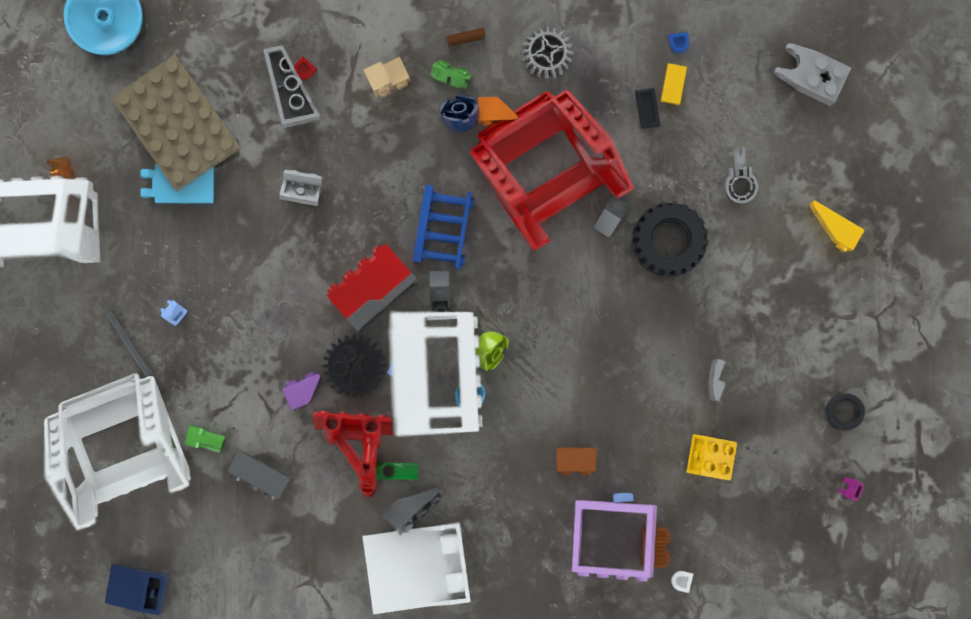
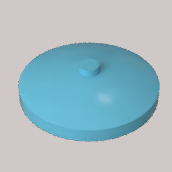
[64,0,143,55]

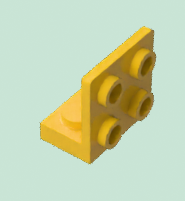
[686,434,737,480]

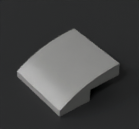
[708,359,726,402]

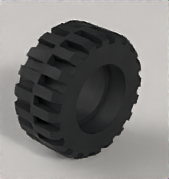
[632,201,708,278]

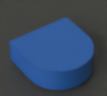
[668,32,689,54]

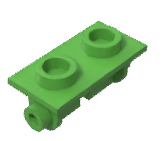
[430,60,472,89]

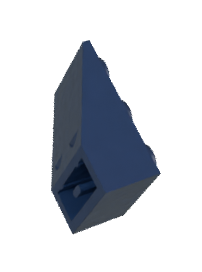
[105,564,170,615]

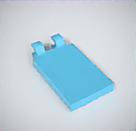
[141,164,214,204]

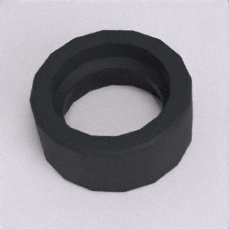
[826,393,865,430]

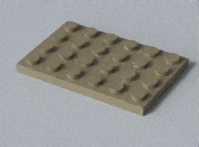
[111,54,241,192]

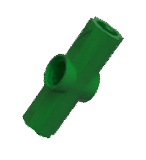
[375,462,418,480]

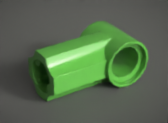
[184,425,226,453]

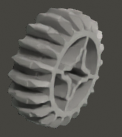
[521,26,573,79]

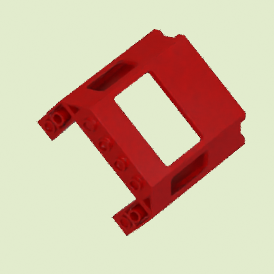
[470,91,634,251]

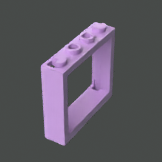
[572,500,657,581]

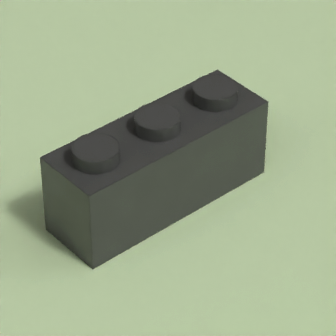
[227,450,292,500]

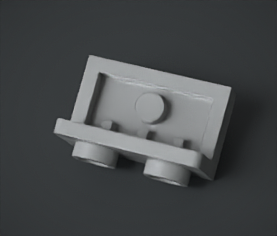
[279,170,322,206]

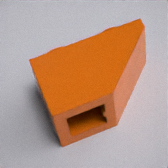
[478,97,518,126]

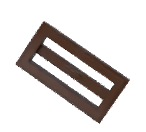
[446,27,485,47]

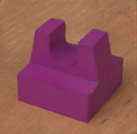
[839,478,865,503]

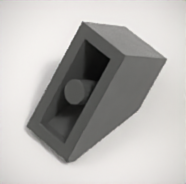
[593,195,631,238]

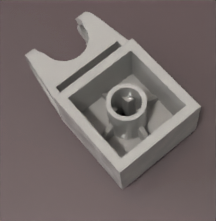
[774,44,851,107]

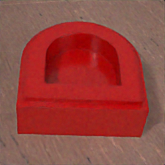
[294,56,317,80]

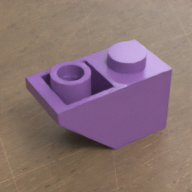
[283,372,322,410]

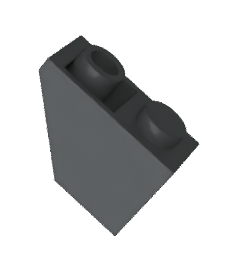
[430,271,451,312]

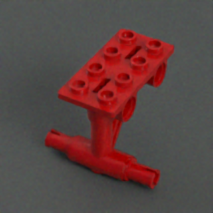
[313,411,393,498]

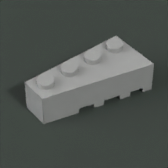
[263,45,320,129]

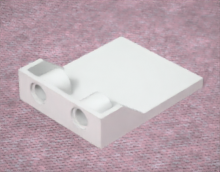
[363,522,471,614]

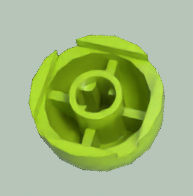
[475,331,509,371]

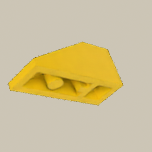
[809,200,865,252]

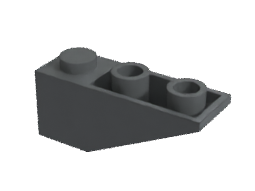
[382,488,443,535]

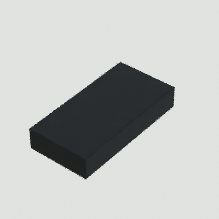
[635,88,660,129]

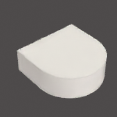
[671,571,693,593]

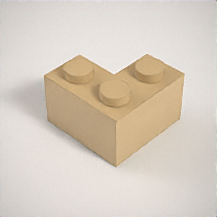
[364,57,410,98]

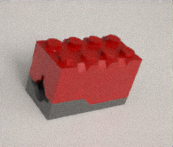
[326,244,418,333]

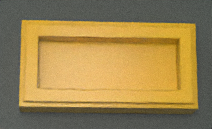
[660,63,687,105]

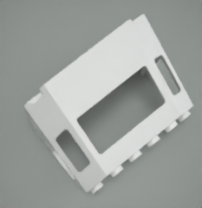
[0,176,100,267]
[391,312,482,436]
[44,373,191,530]

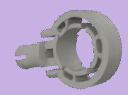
[724,148,758,203]

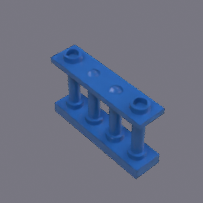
[413,185,475,270]

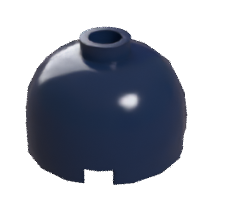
[440,95,479,132]

